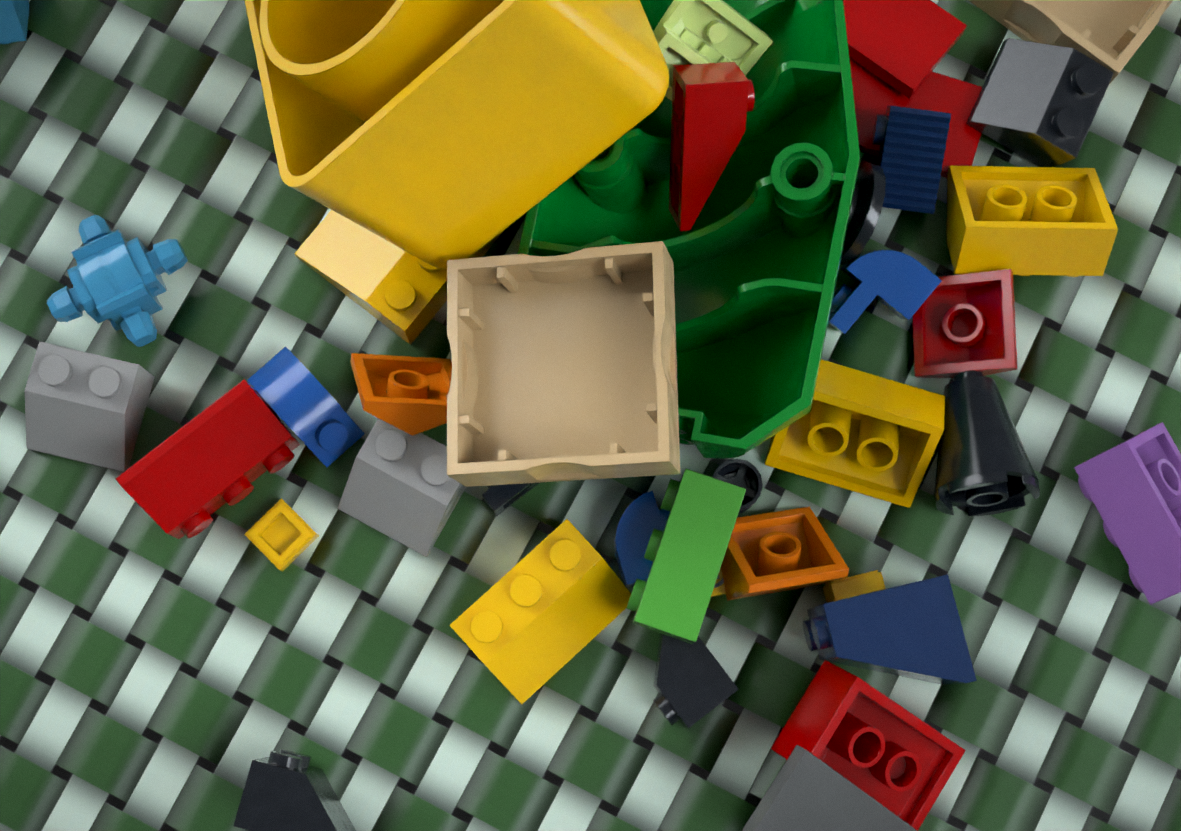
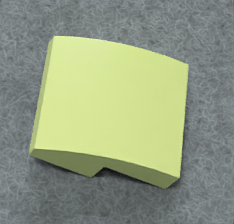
[653,0,773,101]

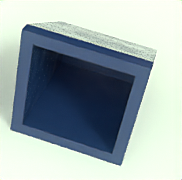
[803,574,977,684]

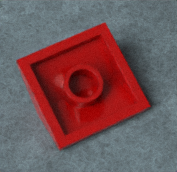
[913,269,1017,378]

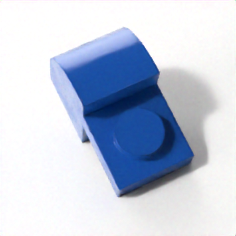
[828,250,942,334]
[247,346,365,467]
[614,490,670,588]

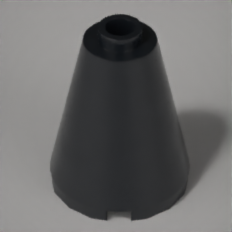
[934,371,1040,516]

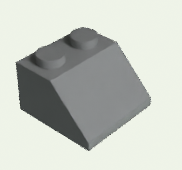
[25,341,155,472]
[337,418,466,557]

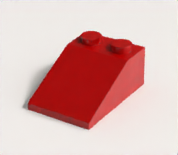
[771,660,966,831]

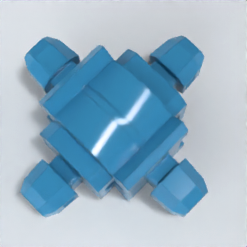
[47,215,188,347]

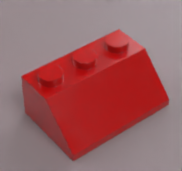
[115,379,300,539]

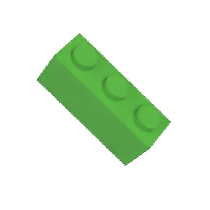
[626,468,746,644]

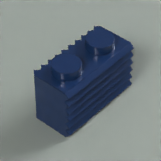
[872,105,951,214]

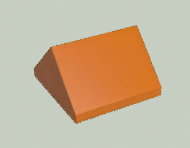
[721,506,849,600]

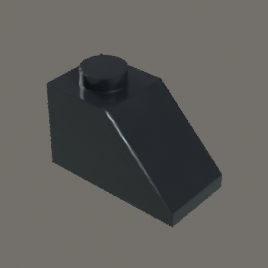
[653,633,738,728]

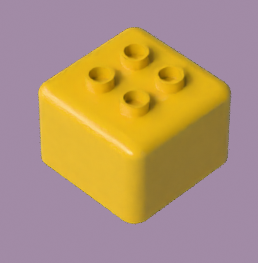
[245,0,669,269]

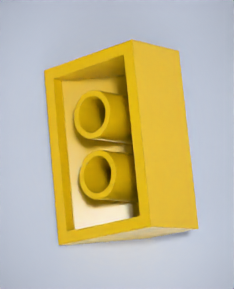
[946,166,1118,277]
[765,359,945,508]
[450,519,631,704]

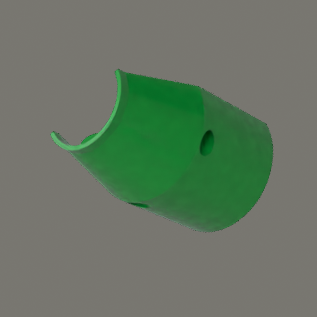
[517,0,860,459]

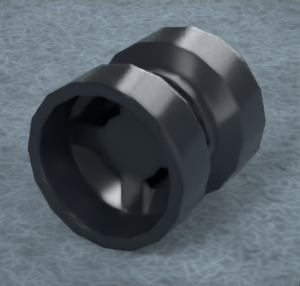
[711,459,763,515]

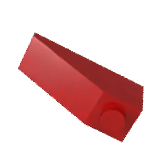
[669,62,755,231]

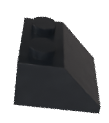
[966,38,1114,167]
[233,749,356,831]

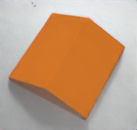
[350,353,452,436]

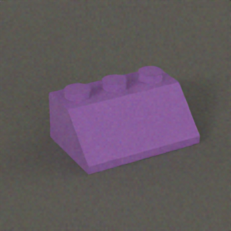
[1074,422,1181,605]

